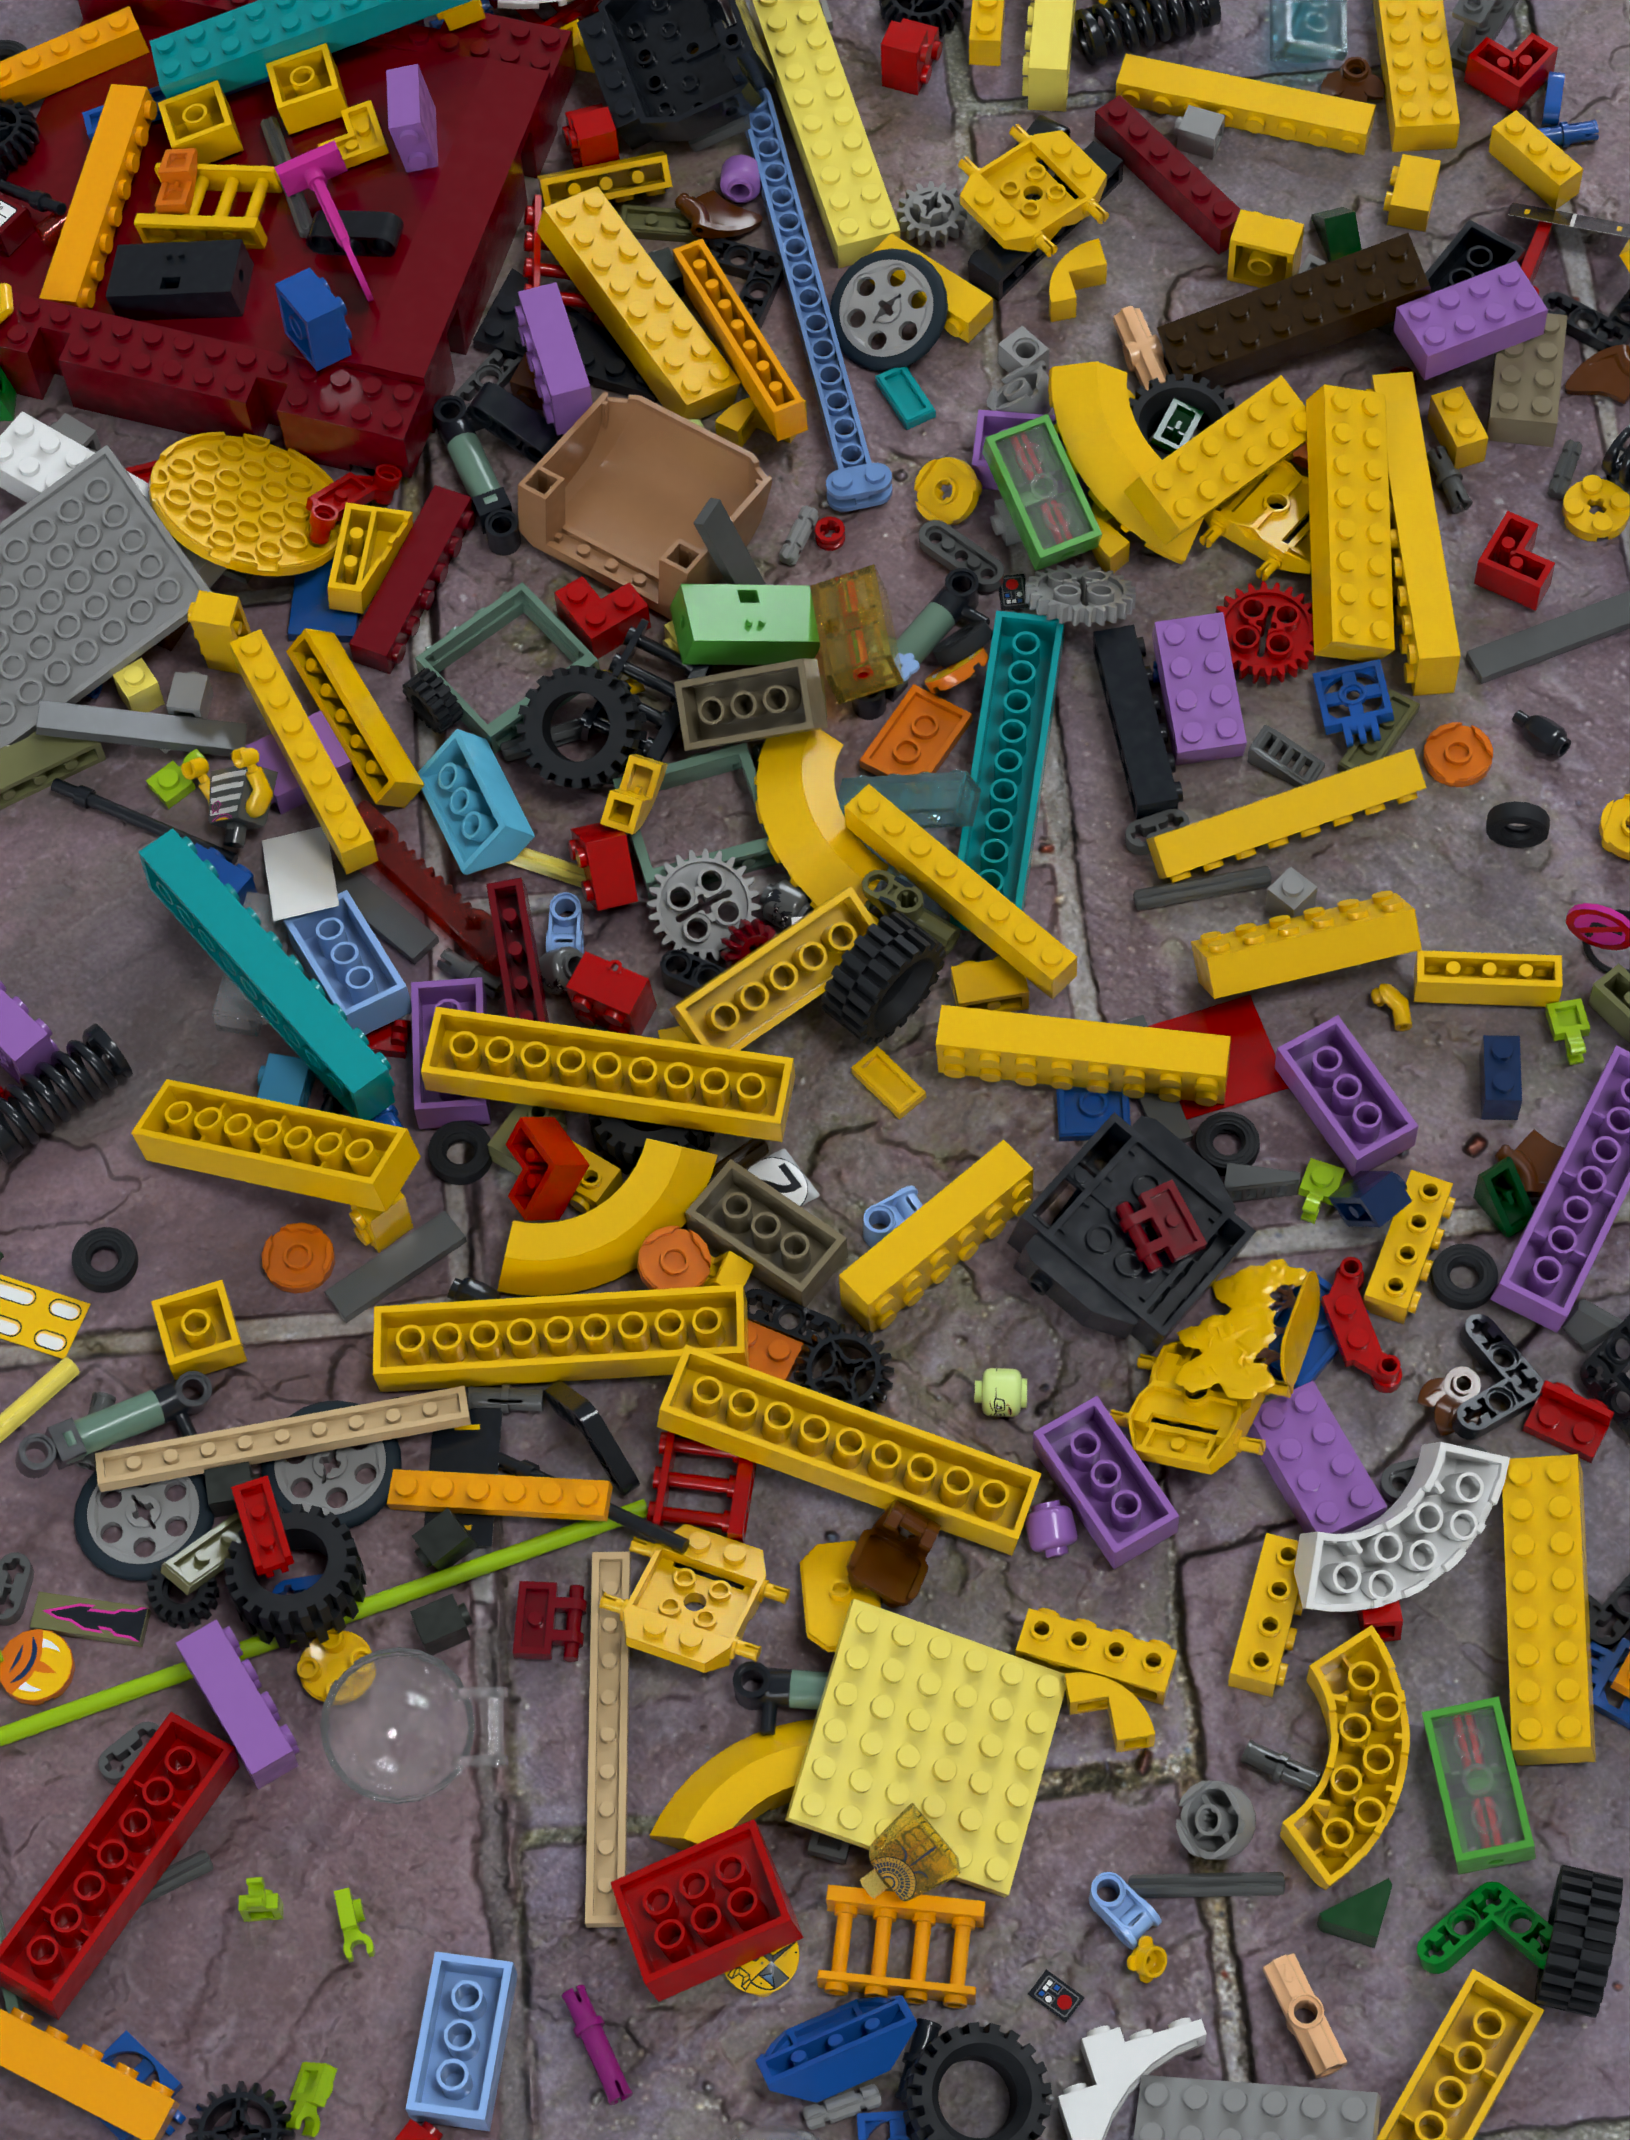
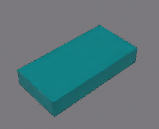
[875,366,936,430]

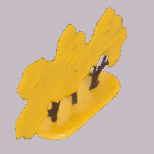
[1175,1259,1320,1400]

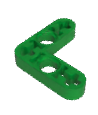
[1417,1881,1553,1974]

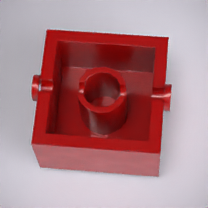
[566,951,657,1036]

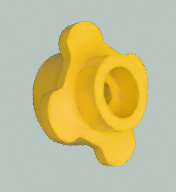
[1127,1935,1167,1983]

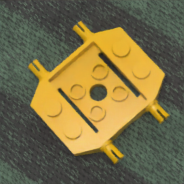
[958,124,1109,257]
[1199,453,1311,581]
[1110,1340,1294,1475]
[599,1524,790,1673]

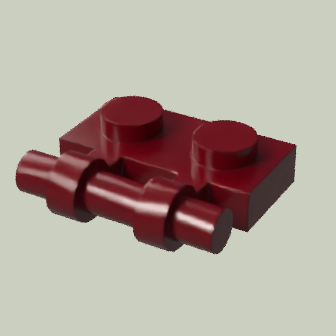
[1115,1179,1207,1273]
[513,1581,587,1662]

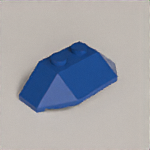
[756,1995,917,2103]

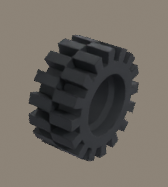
[402,668,463,734]
[147,1556,220,1629]

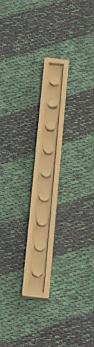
[95,1386,471,1492]
[585,1551,631,1928]

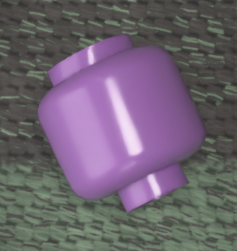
[720,154,761,203]
[1024,1500,1078,1558]

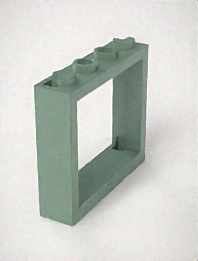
[415,582,600,755]
[613,743,781,900]

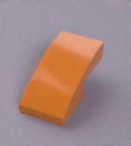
[154,148,198,214]

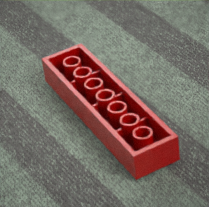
[0,1712,240,2020]

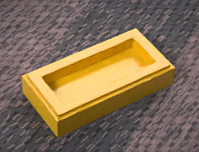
[851,1046,926,1120]

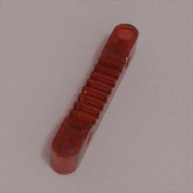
[356,800,501,977]

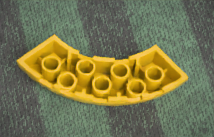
[1280,1625,1410,1890]

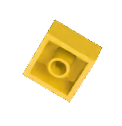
[266,43,348,135]
[158,80,244,164]
[1227,209,1304,288]
[151,1280,247,1380]

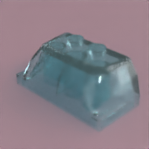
[1270,0,1348,64]

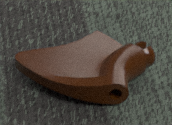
[675,190,763,239]
[1565,344,1630,405]
[1495,1129,1564,1197]

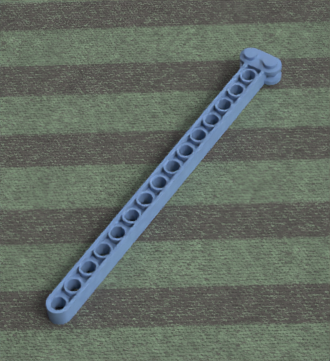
[745,88,892,512]

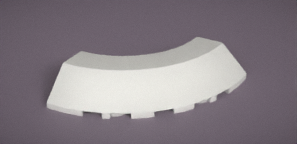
[1294,1442,1510,1612]

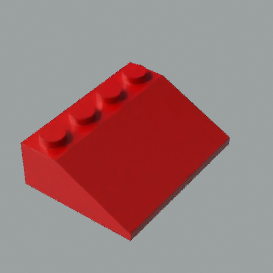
[610,1819,804,2002]

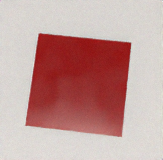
[1148,995,1289,1120]

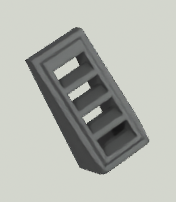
[1247,725,1325,787]
[1224,1163,1300,1202]

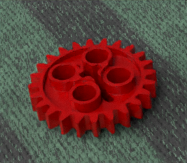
[1216,581,1316,685]

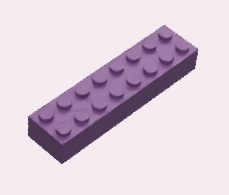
[1490,1045,1630,1333]

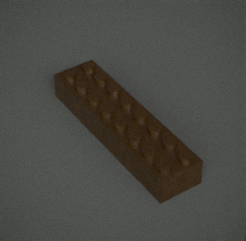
[1157,233,1431,390]

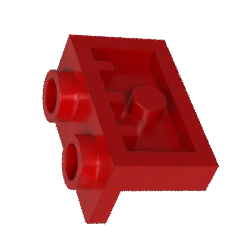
[1522,1380,1614,1463]

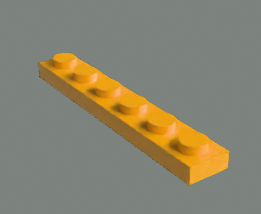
[387,1469,613,1522]

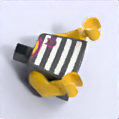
[181,747,278,848]

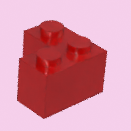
[881,18,943,96]
[1464,33,1558,111]
[562,103,620,169]
[1474,511,1555,611]
[554,576,651,659]
[568,822,638,911]
[505,1117,589,1221]

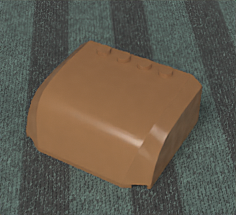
[518,392,772,620]

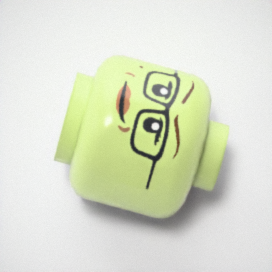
[974,1368,1027,1417]

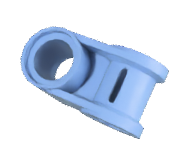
[546,892,584,954]
[863,1185,923,1247]
[1089,1872,1162,1950]

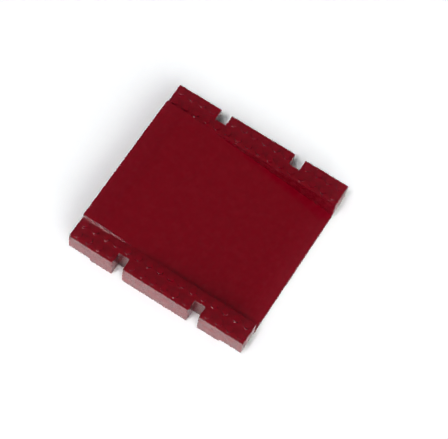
[0,0,577,478]

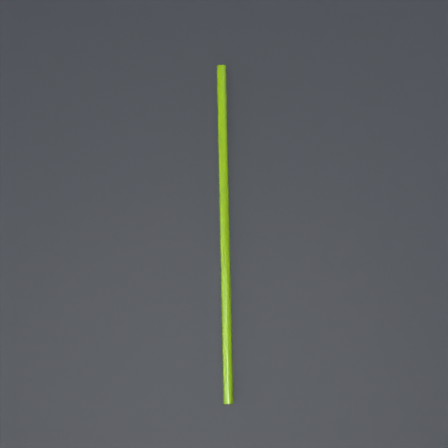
[0,1499,648,1747]

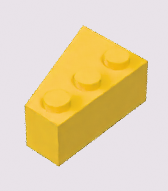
[328,502,413,614]

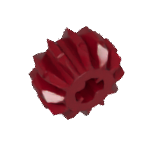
[719,919,776,969]

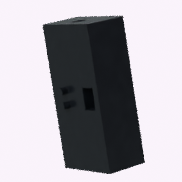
[105,239,254,321]

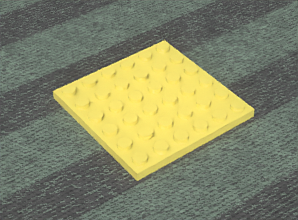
[785,1599,1066,1898]

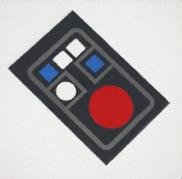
[999,574,1029,610]
[1028,1969,1085,2022]

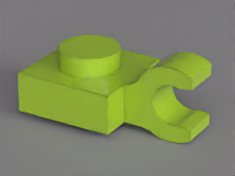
[146,749,205,809]
[1545,998,1590,1065]
[1298,1158,1345,1224]
[238,1877,283,1922]
[334,1887,375,1962]
[286,2062,338,2137]

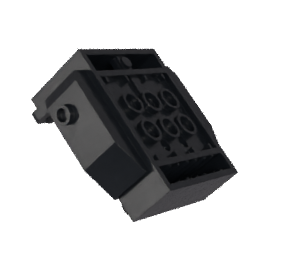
[577,0,776,150]
[1007,1112,1256,1353]

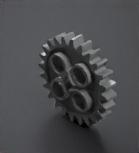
[1025,564,1136,627]
[646,848,761,963]

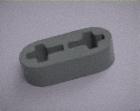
[1125,809,1190,856]
[0,1552,34,1626]
[98,1721,160,1785]

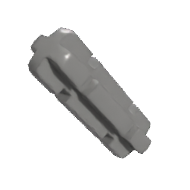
[779,505,819,566]
[803,2084,882,2130]

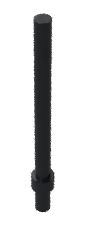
[0,179,67,216]
[51,778,238,865]
[493,1452,690,1554]

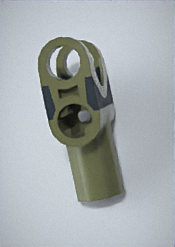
[862,870,961,955]

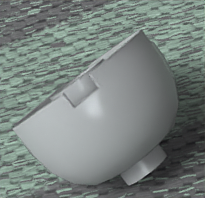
[987,364,1052,415]
[1176,1780,1256,1860]

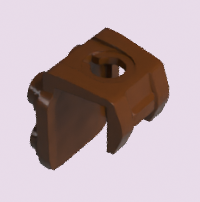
[846,1499,941,1608]

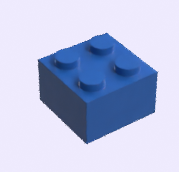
[275,268,352,371]

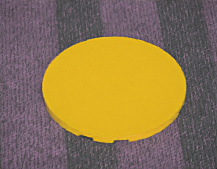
[148,432,342,576]

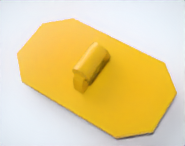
[799,1540,881,1652]

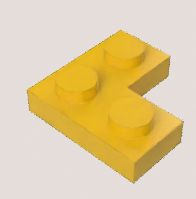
[317,100,389,169]

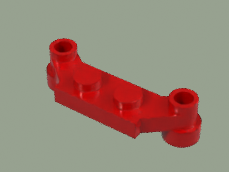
[305,464,402,544]
[1321,1257,1402,1393]

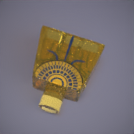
[860,1803,960,1902]

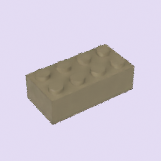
[1486,313,1567,447]
[674,658,828,751]
[685,1159,848,1307]

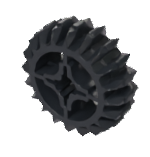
[879,0,964,37]
[0,99,40,175]
[794,1323,894,1413]
[185,2081,296,2140]

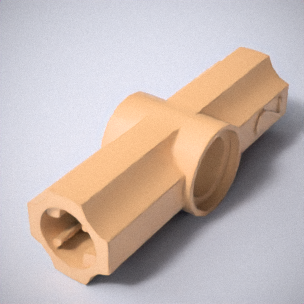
[1113,306,1169,391]
[1263,1953,1347,2079]

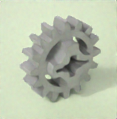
[897,181,967,247]

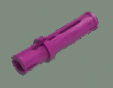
[561,1985,633,2105]

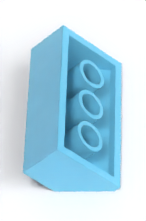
[417,729,535,875]

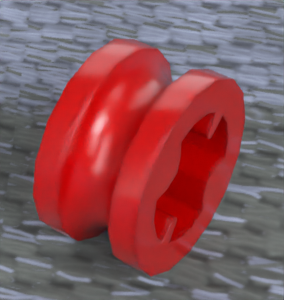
[815,516,845,551]

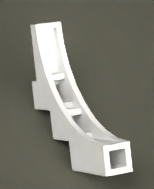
[1058,2018,1207,2140]

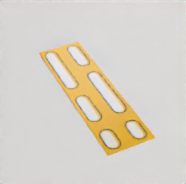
[0,1274,91,1359]

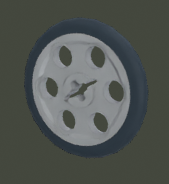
[830,248,948,371]
[261,1400,402,1528]
[74,1470,215,1581]

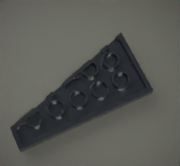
[473,268,658,403]

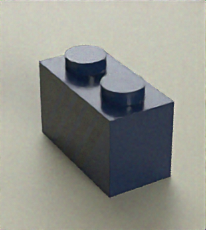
[1479,1035,1522,1120]
[1328,1171,1412,1228]

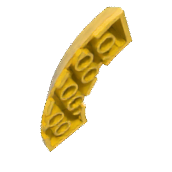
[1048,361,1204,565]
[754,729,889,909]
[497,1138,718,1296]
[649,1719,815,1850]

